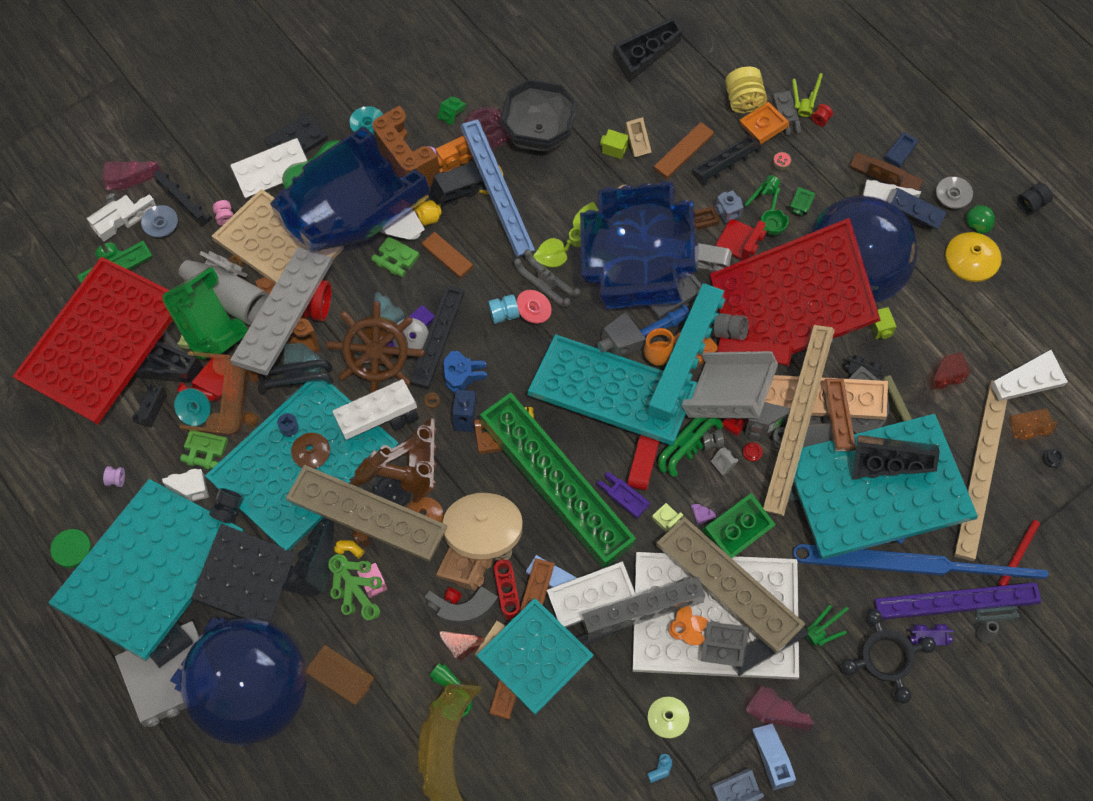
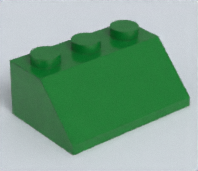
[700,493,776,558]

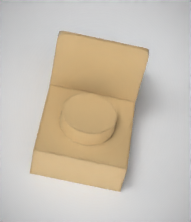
[625,117,651,157]

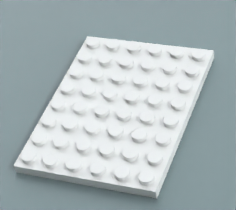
[633,552,799,680]

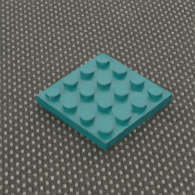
[476,598,594,715]

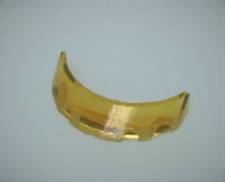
[418,684,482,801]

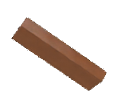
[422,232,473,279]

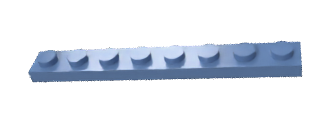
[460,119,535,257]

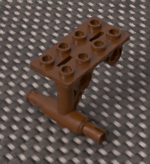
[350,418,436,503]

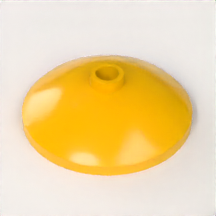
[945,232,1002,282]

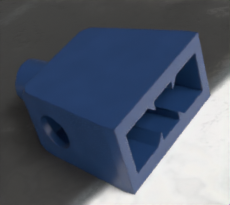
[453,390,478,433]

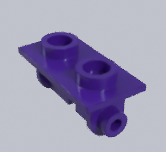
[908,624,954,645]

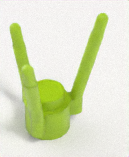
[792,73,823,117]

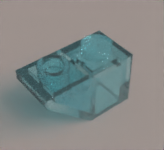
[375,292,404,324]
[284,343,325,373]

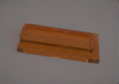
[305,645,375,706]

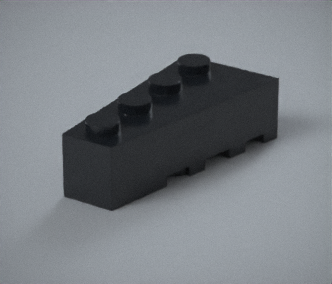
[613,17,683,83]

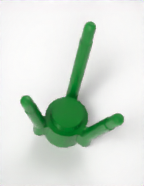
[745,175,780,210]
[806,605,849,647]

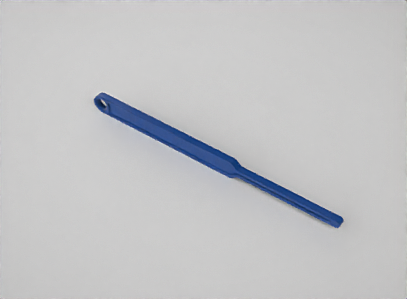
[793,544,1049,579]

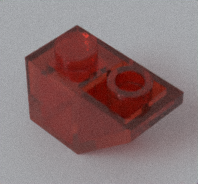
[930,352,971,390]

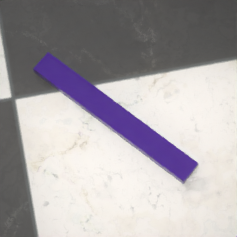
[874,583,1041,620]

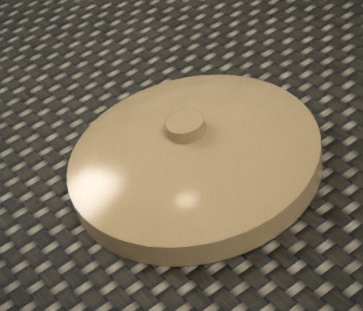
[443,493,523,559]

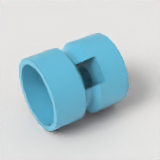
[488,294,520,324]

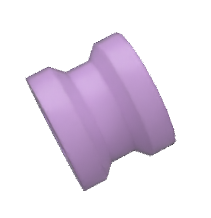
[103,466,125,487]

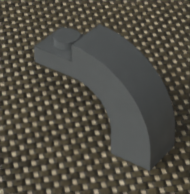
[425,586,499,627]

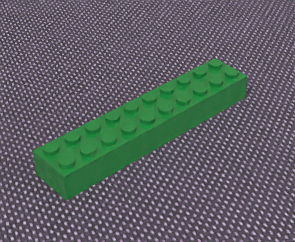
[480,392,636,569]

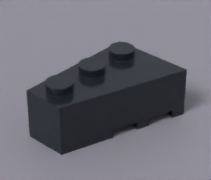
[429,161,486,211]
[134,341,203,383]

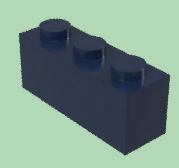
[884,188,946,230]

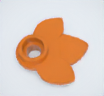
[669,606,708,646]

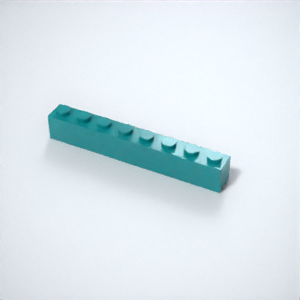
[648,283,726,422]

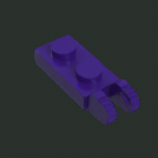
[597,472,650,519]

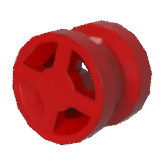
[811,104,833,127]

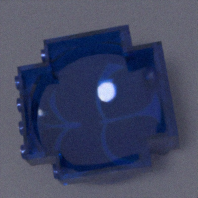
[580,181,699,309]

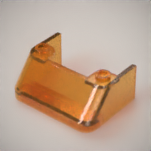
[179,351,246,434]

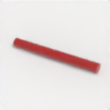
[998,520,1040,586]

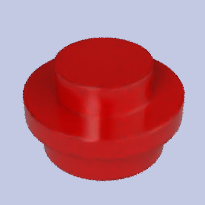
[743,443,763,462]

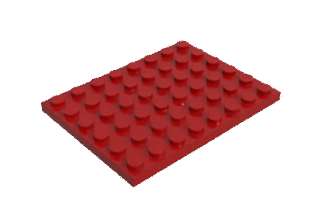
[710,218,881,354]
[12,257,173,425]

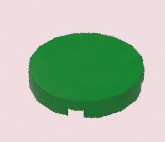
[50,529,92,568]

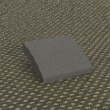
[701,622,749,667]

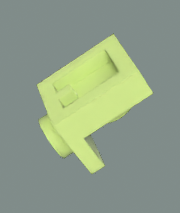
[652,503,684,532]

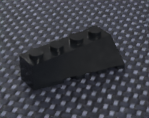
[852,435,940,480]

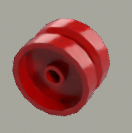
[301,280,332,322]

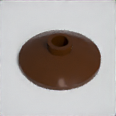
[291,433,330,469]

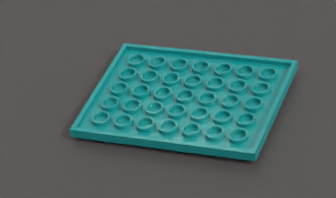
[205,380,399,551]
[793,414,978,560]
[48,479,244,661]

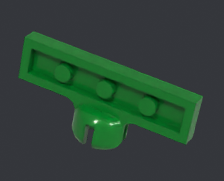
[77,241,153,283]

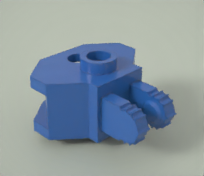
[444,351,487,394]

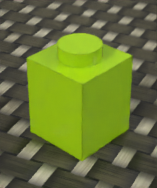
[600,129,629,159]
[870,307,896,339]

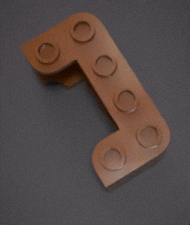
[372,106,440,194]

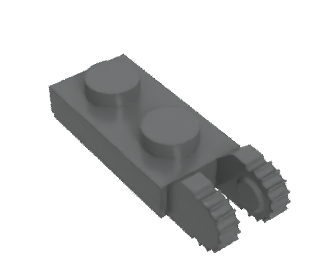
[772,91,801,136]

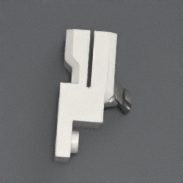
[86,193,156,242]

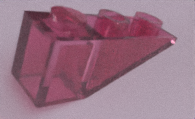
[102,161,162,190]
[746,686,815,730]

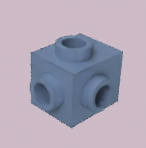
[715,191,744,223]

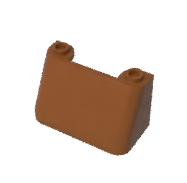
[245,318,321,383]

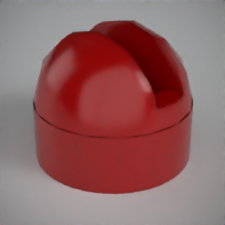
[444,587,462,604]

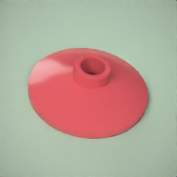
[516,290,552,324]

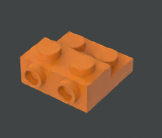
[435,135,473,173]

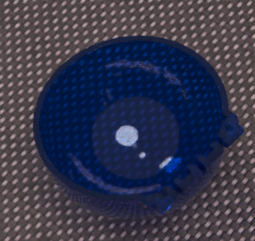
[808,195,918,302]
[170,617,307,745]

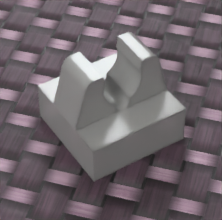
[711,447,738,475]

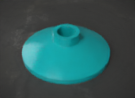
[349,106,383,137]
[174,388,211,426]

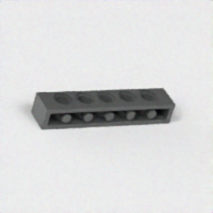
[582,577,706,640]

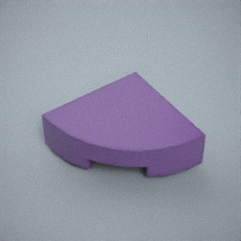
[691,504,716,525]

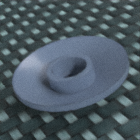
[141,205,178,238]

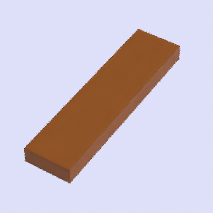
[654,122,714,179]
[823,379,856,451]

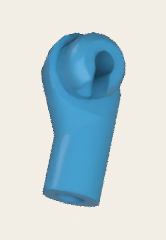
[647,754,672,783]

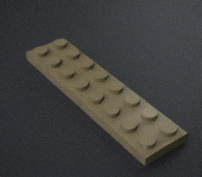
[286,465,447,562]
[656,517,805,654]

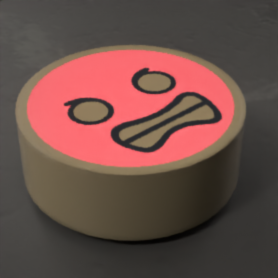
[773,152,791,170]

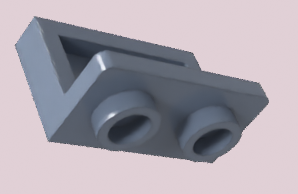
[711,769,764,801]

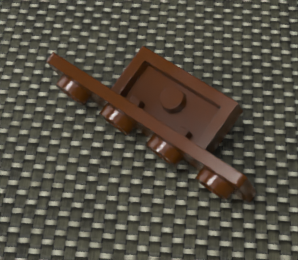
[850,153,923,191]

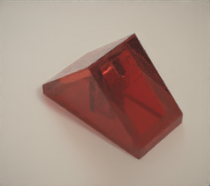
[440,631,485,660]

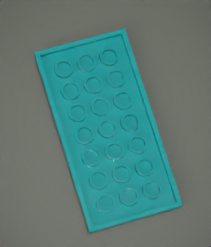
[528,334,697,446]

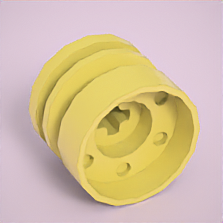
[725,66,767,113]

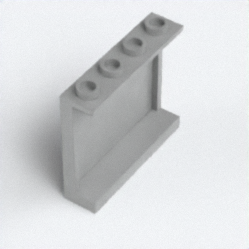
[682,351,778,418]
[115,621,222,727]

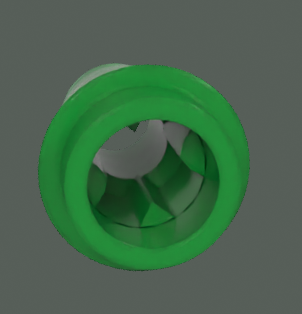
[429,663,461,689]

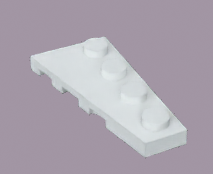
[991,350,1067,401]

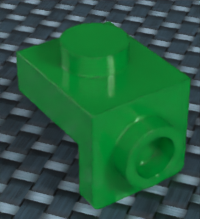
[438,96,466,125]
[790,187,816,215]

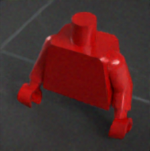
[177,353,241,402]

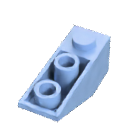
[752,724,796,791]

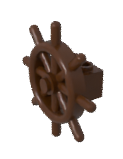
[326,301,425,394]

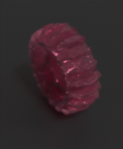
[464,105,508,149]

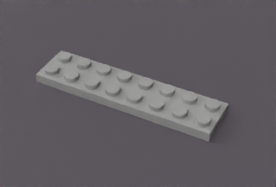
[230,248,333,375]

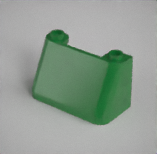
[162,267,248,359]

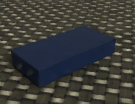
[884,132,919,168]

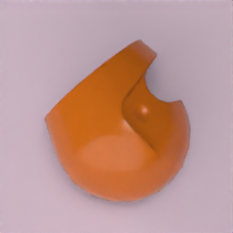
[644,328,675,366]

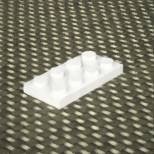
[230,138,307,199]
[333,379,417,440]
[547,562,636,628]

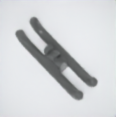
[514,249,581,308]

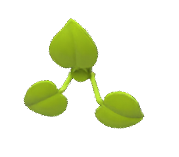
[533,202,616,280]

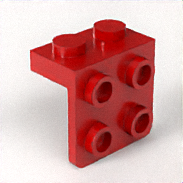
[716,219,767,260]

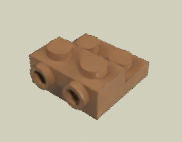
[436,547,492,591]

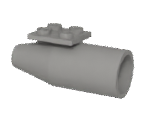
[179,251,269,325]

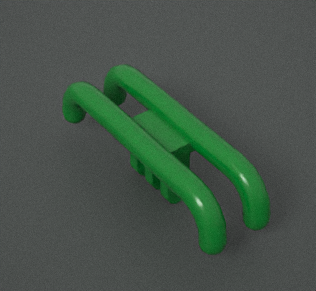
[658,418,723,477]

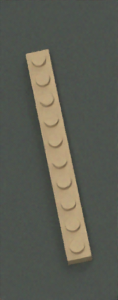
[763,325,834,516]
[954,380,1007,562]

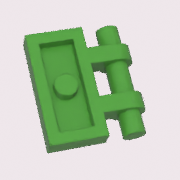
[371,236,419,277]
[180,430,228,470]

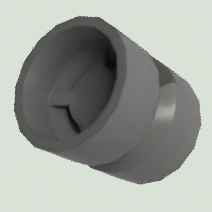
[714,313,749,340]

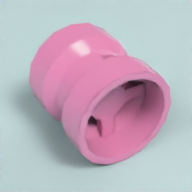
[212,200,233,226]

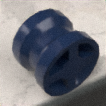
[277,413,299,437]

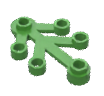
[328,554,383,620]

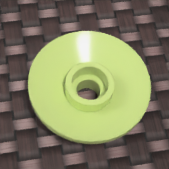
[648,697,689,739]

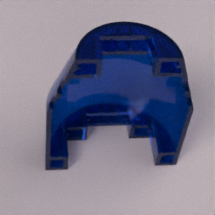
[270,126,429,253]

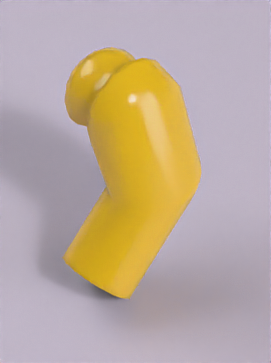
[334,540,365,559]

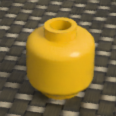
[413,200,441,226]

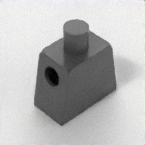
[597,312,646,356]

